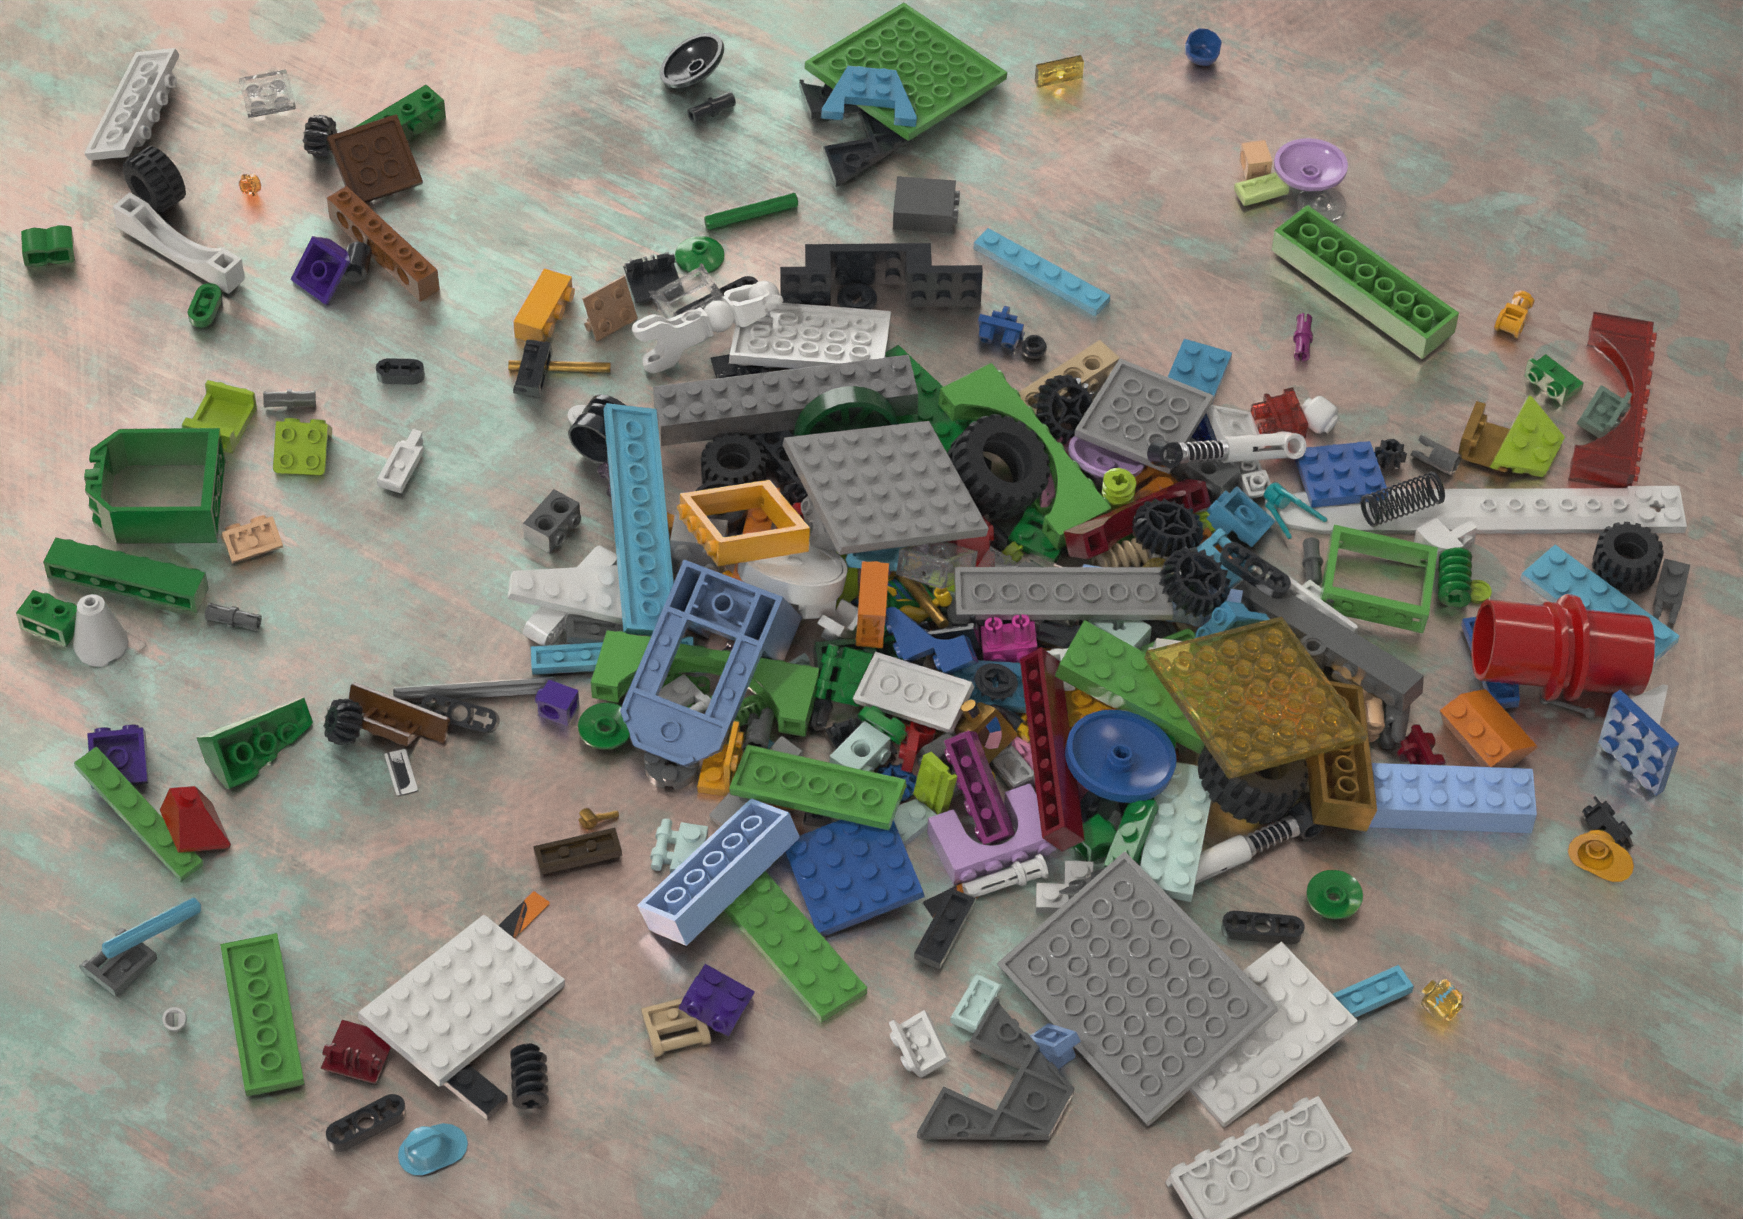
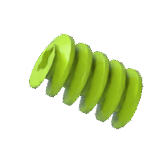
[1101,468,1136,511]

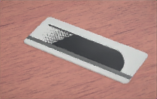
[385,749,418,795]

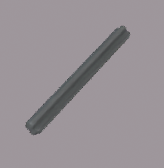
[393,677,556,703]

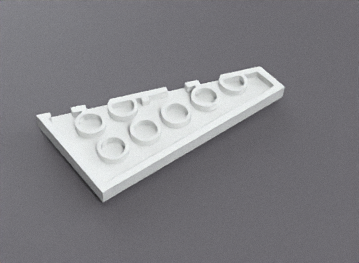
[508,565,623,625]

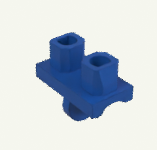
[978,306,1025,350]

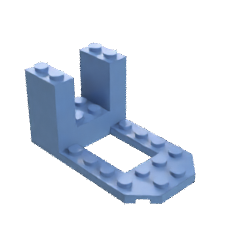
[620,560,802,767]

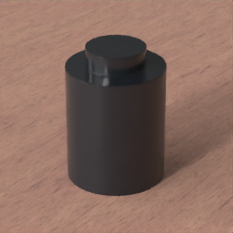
[344,242,372,281]

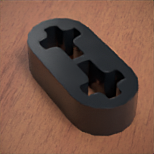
[376,358,425,385]

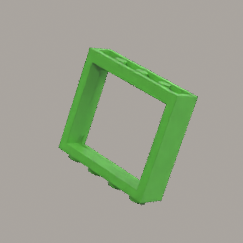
[1320,524,1438,633]

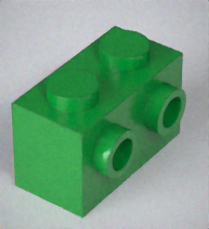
[16,589,77,647]

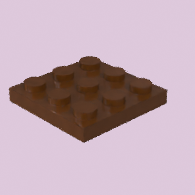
[327,114,423,203]

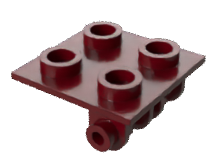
[321,1020,391,1084]

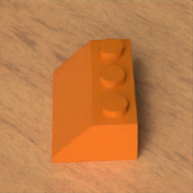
[1440,689,1538,768]

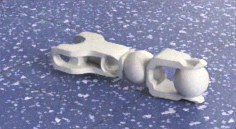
[632,281,783,373]

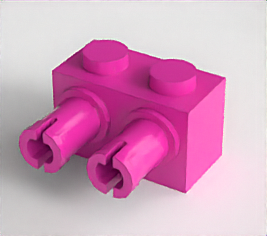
[980,614,1037,663]

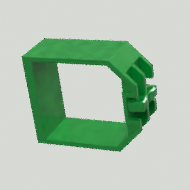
[84,428,226,544]

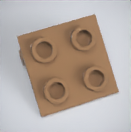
[582,275,638,342]

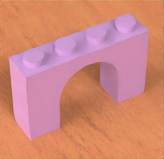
[927,784,1056,885]

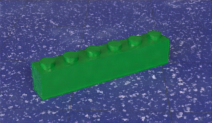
[43,537,209,613]

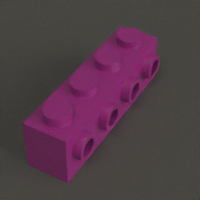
[944,730,1015,846]

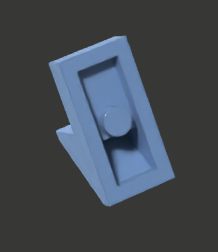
[1030,1023,1081,1069]

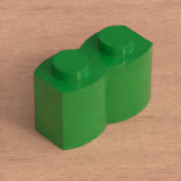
[21,225,75,267]

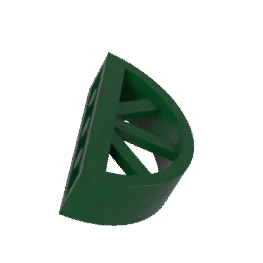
[794,386,899,437]

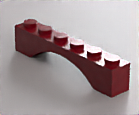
[1063,479,1211,559]

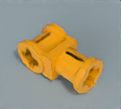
[1494,290,1535,339]

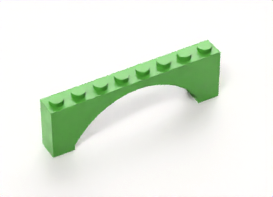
[938,363,1111,550]
[591,630,820,737]

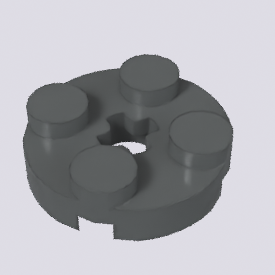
[644,752,699,789]

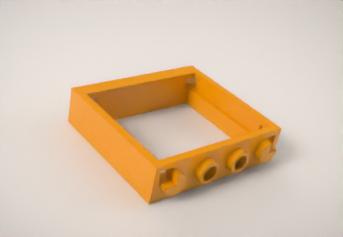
[677,480,810,566]

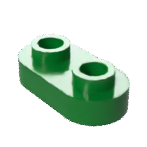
[187,283,222,327]
[858,705,907,744]

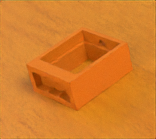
[856,561,889,648]

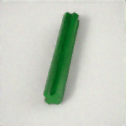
[704,193,798,230]

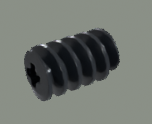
[510,1043,549,1109]

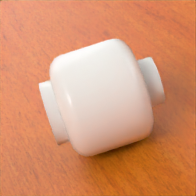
[1300,396,1340,434]

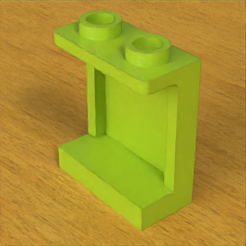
[181,380,257,454]

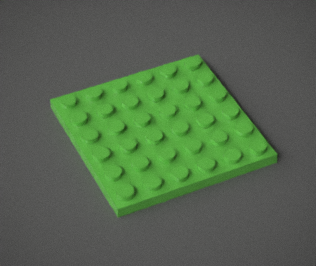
[804,2,1008,141]

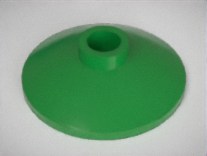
[675,236,725,275]
[578,703,630,749]
[1306,870,1363,919]

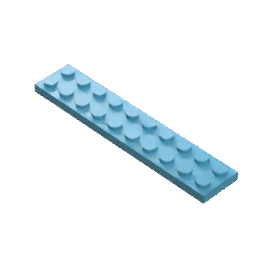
[604,403,674,636]

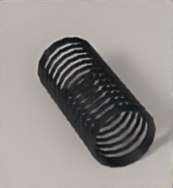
[1360,471,1445,527]

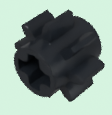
[1374,439,1407,471]

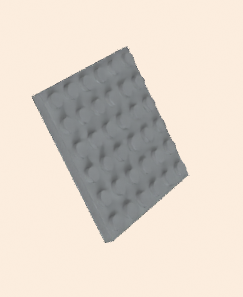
[783,421,988,555]

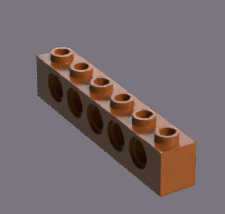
[327,186,440,302]

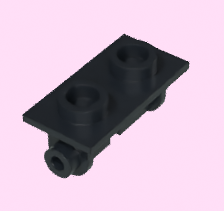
[1582,796,1634,848]

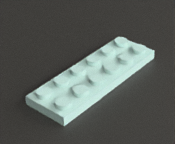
[1140,762,1211,902]

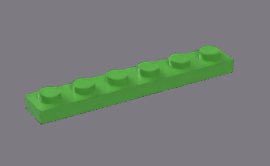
[74,747,203,882]

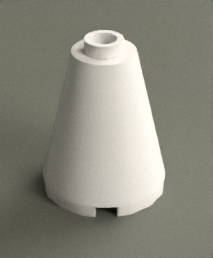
[73,594,129,667]

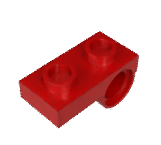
[898,721,936,772]

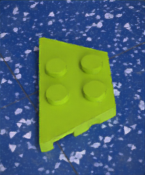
[1490,395,1565,477]

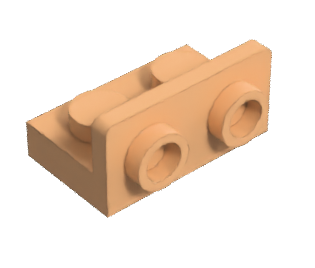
[221,515,283,564]

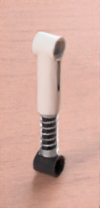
[1147,431,1307,468]
[1195,800,1325,885]

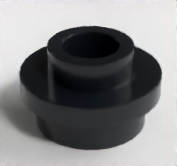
[1021,335,1047,359]

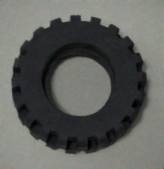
[947,415,1050,519]
[1197,717,1309,824]

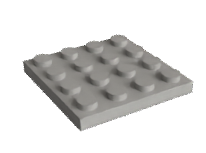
[1075,359,1213,474]

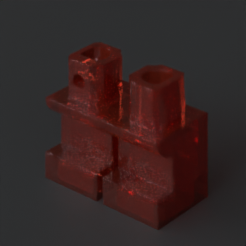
[1250,387,1308,440]

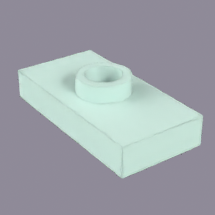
[950,974,1002,1033]

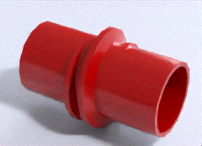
[1471,594,1655,701]

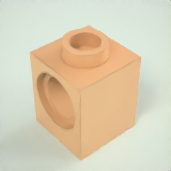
[1239,140,1272,180]

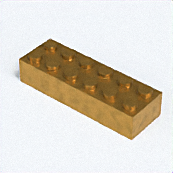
[1300,678,1377,832]

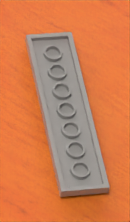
[954,567,1173,620]

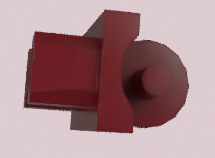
[1397,724,1446,766]

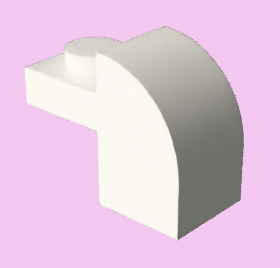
[1414,518,1477,564]
[817,599,858,641]

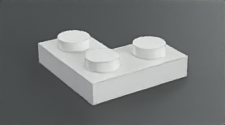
[1035,860,1093,914]

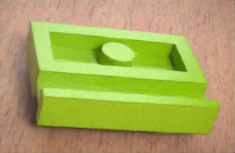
[913,752,958,815]

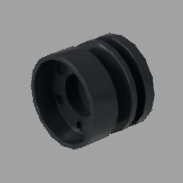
[568,394,625,464]

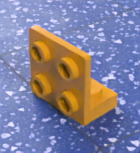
[697,721,744,797]

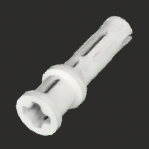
[962,854,1049,898]

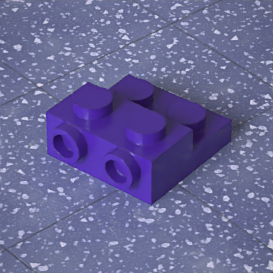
[87,724,149,789]
[678,964,755,1037]

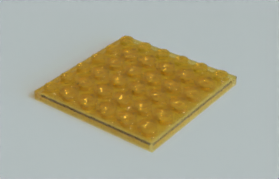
[1144,617,1368,779]

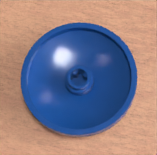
[1065,710,1176,803]

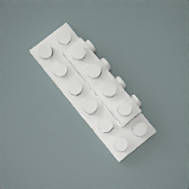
[84,48,180,160]

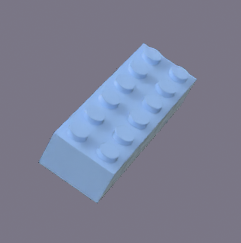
[1369,763,1537,833]
[637,798,800,946]

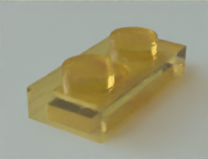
[1035,55,1084,88]

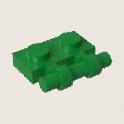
[815,644,873,707]

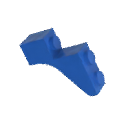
[885,607,979,675]

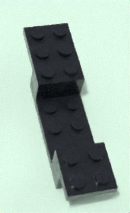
[780,243,983,307]

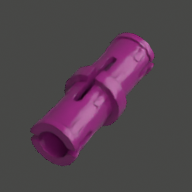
[1293,313,1313,362]

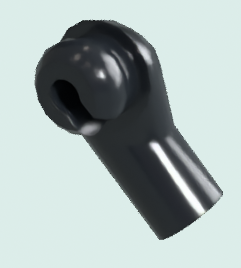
[990,521,1009,556]

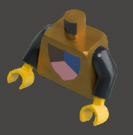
[954,700,1030,779]

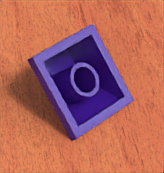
[290,236,350,305]

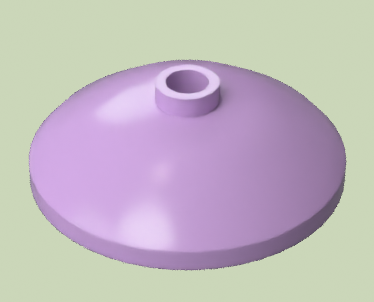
[1274,138,1348,192]
[1068,436,1145,480]

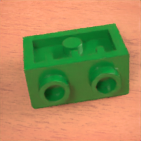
[1524,354,1584,405]

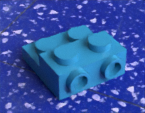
[1206,486,1275,547]
[1194,601,1271,657]

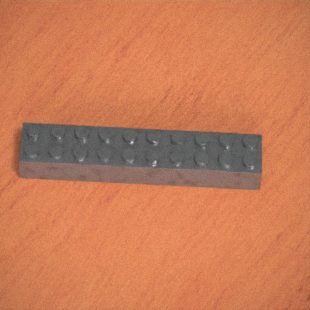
[653,355,918,446]

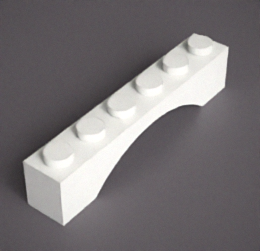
[113,192,245,294]

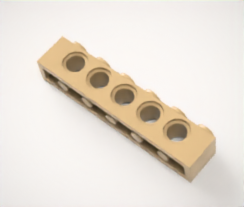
[1019,340,1120,414]

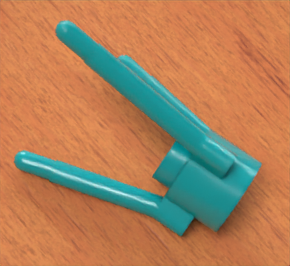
[1264,482,1327,539]

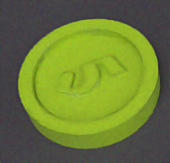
[1471,580,1492,604]

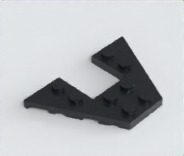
[799,79,917,187]

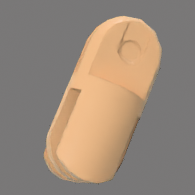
[1363,689,1385,742]

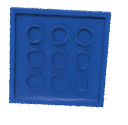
[785,820,925,937]

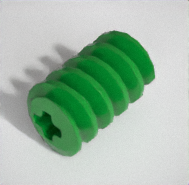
[1437,547,1473,608]

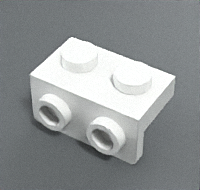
[889,1010,951,1078]

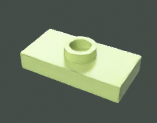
[1234,172,1289,206]

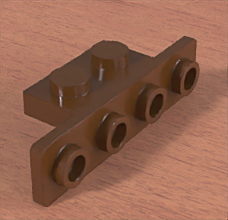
[349,682,450,746]

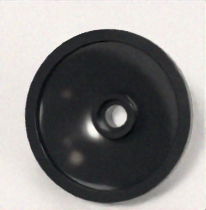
[660,33,724,88]

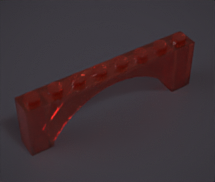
[1568,311,1657,488]

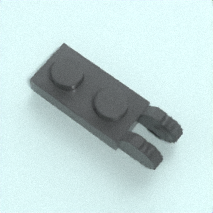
[1653,558,1690,624]

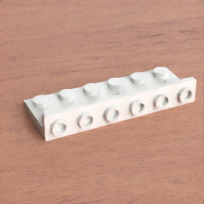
[1165,1096,1353,1219]

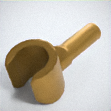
[578,808,619,830]

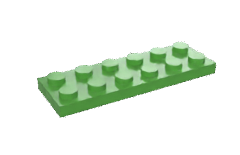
[729,745,906,830]
[724,871,867,1023]
[220,933,305,1097]

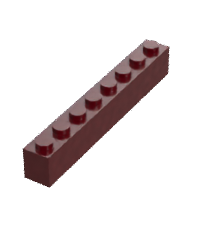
[1020,647,1085,852]

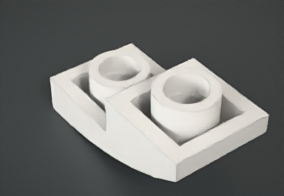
[1231,460,1271,499]

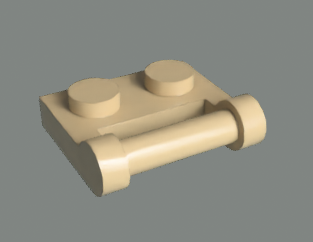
[641,998,711,1057]

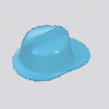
[398,1123,468,1176]

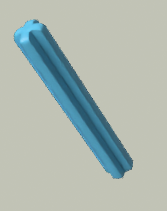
[102,898,201,958]

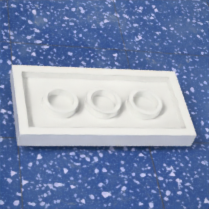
[853,652,974,734]

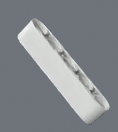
[523,545,617,646]

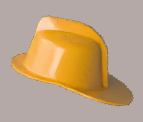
[1568,830,1634,882]

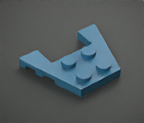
[821,66,917,127]

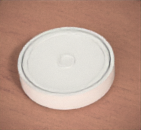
[737,542,848,605]

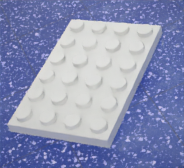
[729,303,891,369]
[358,915,565,1087]
[1190,942,1358,1128]

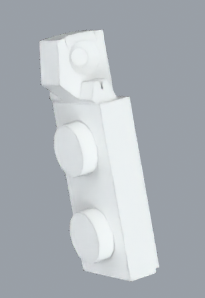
[377,429,424,494]

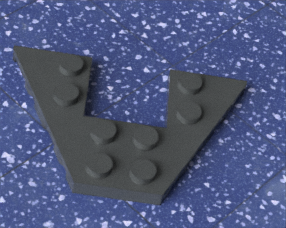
[917,997,1075,1140]

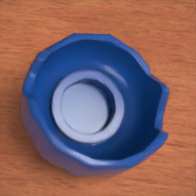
[1185,28,1222,66]

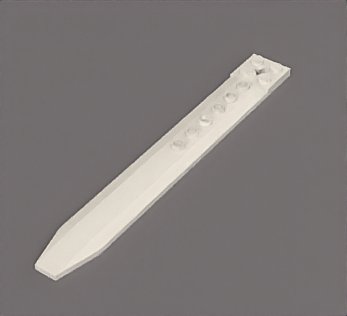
[1265,486,1687,534]

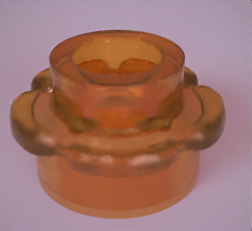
[239,173,261,197]

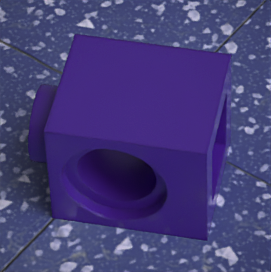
[535,680,580,726]

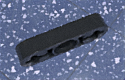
[1220,542,1291,599]
[421,694,500,733]
[1221,911,1305,945]
[326,1094,406,1152]

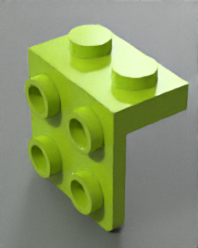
[273,418,333,476]

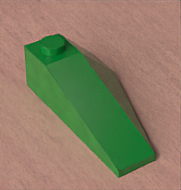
[196,698,313,789]

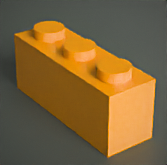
[513,268,575,342]

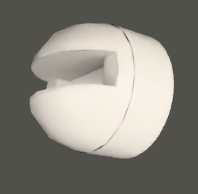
[162,1007,187,1032]

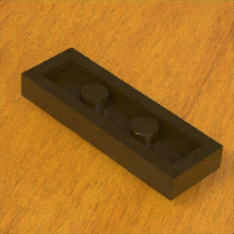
[533,827,622,875]

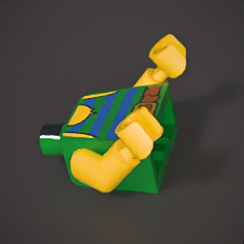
[886,548,952,624]

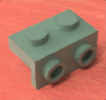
[1576,385,1632,440]

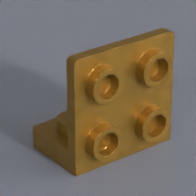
[1458,401,1510,472]

